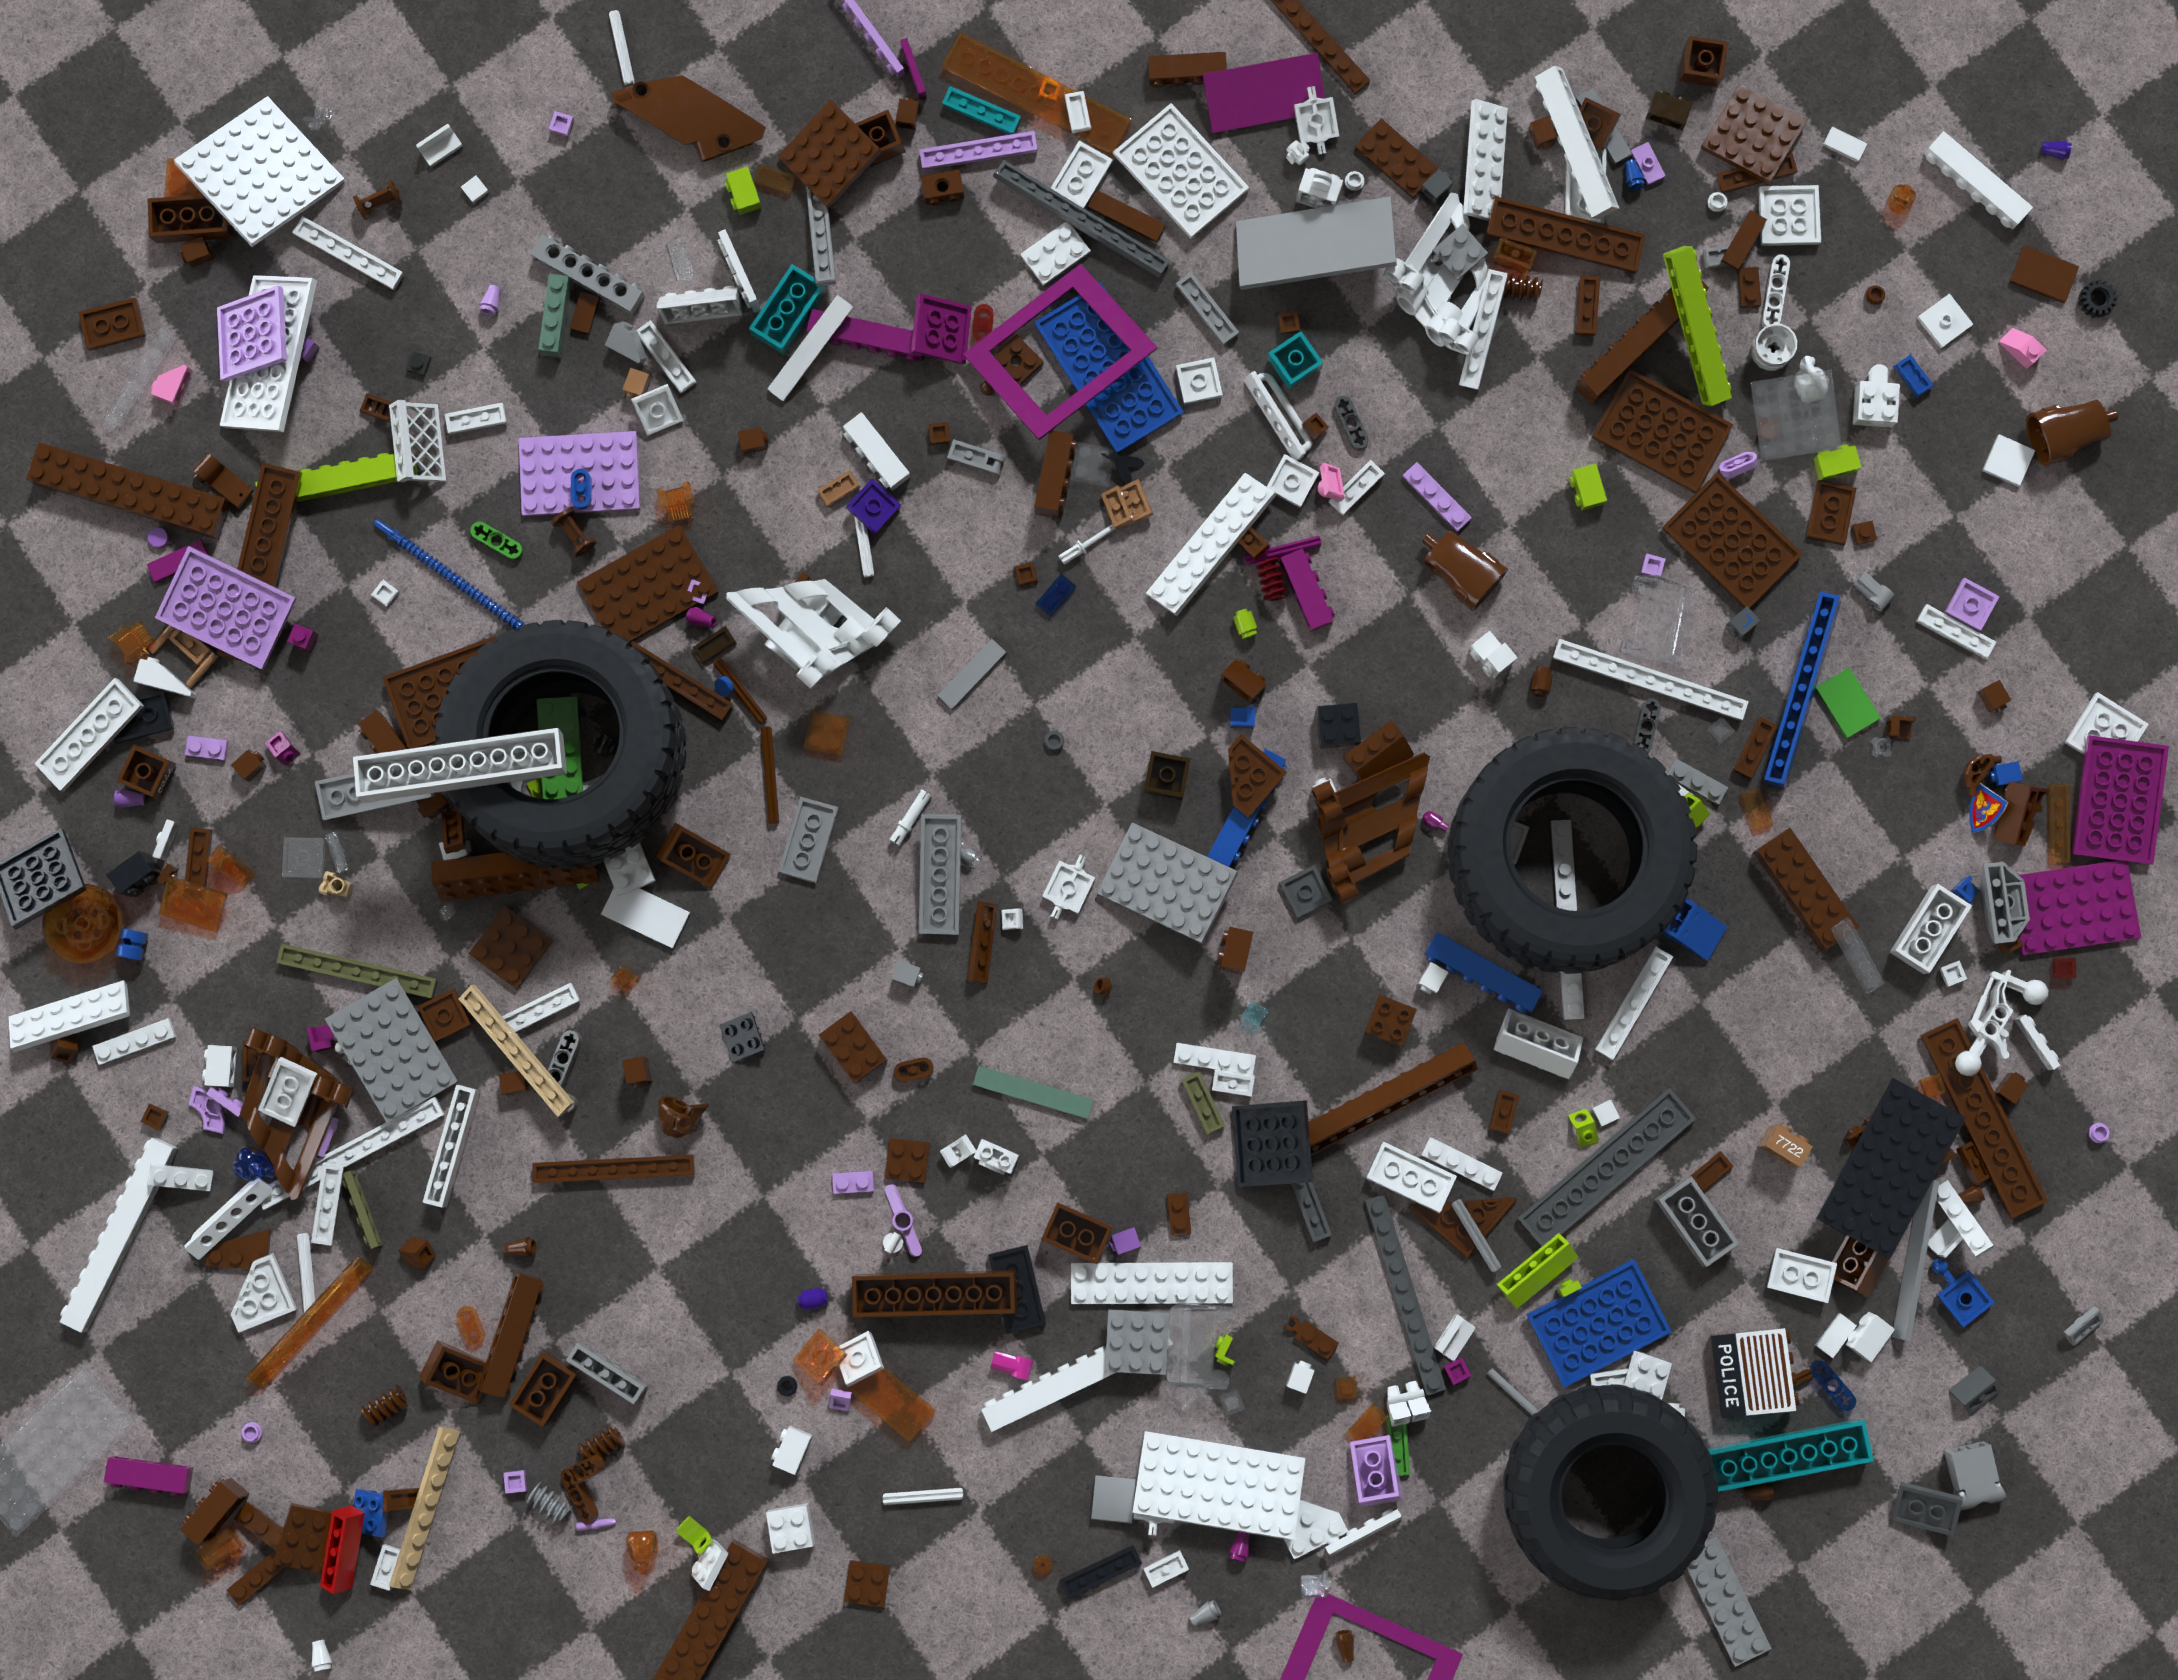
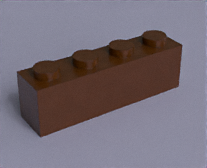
[1148,52,1227,87]

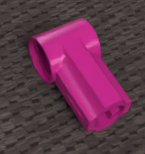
[991,1351,1034,1380]

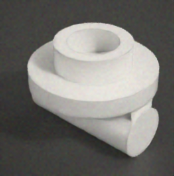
[883,1232,903,1253]

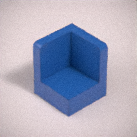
[1230,706,1256,729]
[1951,875,1980,904]

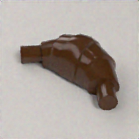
[1963,754,2002,797]

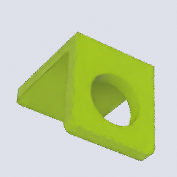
[1568,1109,1599,1148]
[676,1516,713,1555]

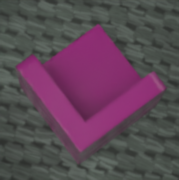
[307,1025,335,1052]

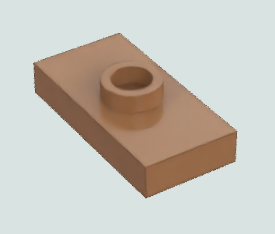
[817,470,861,508]

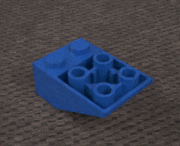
[1661,898,1728,961]

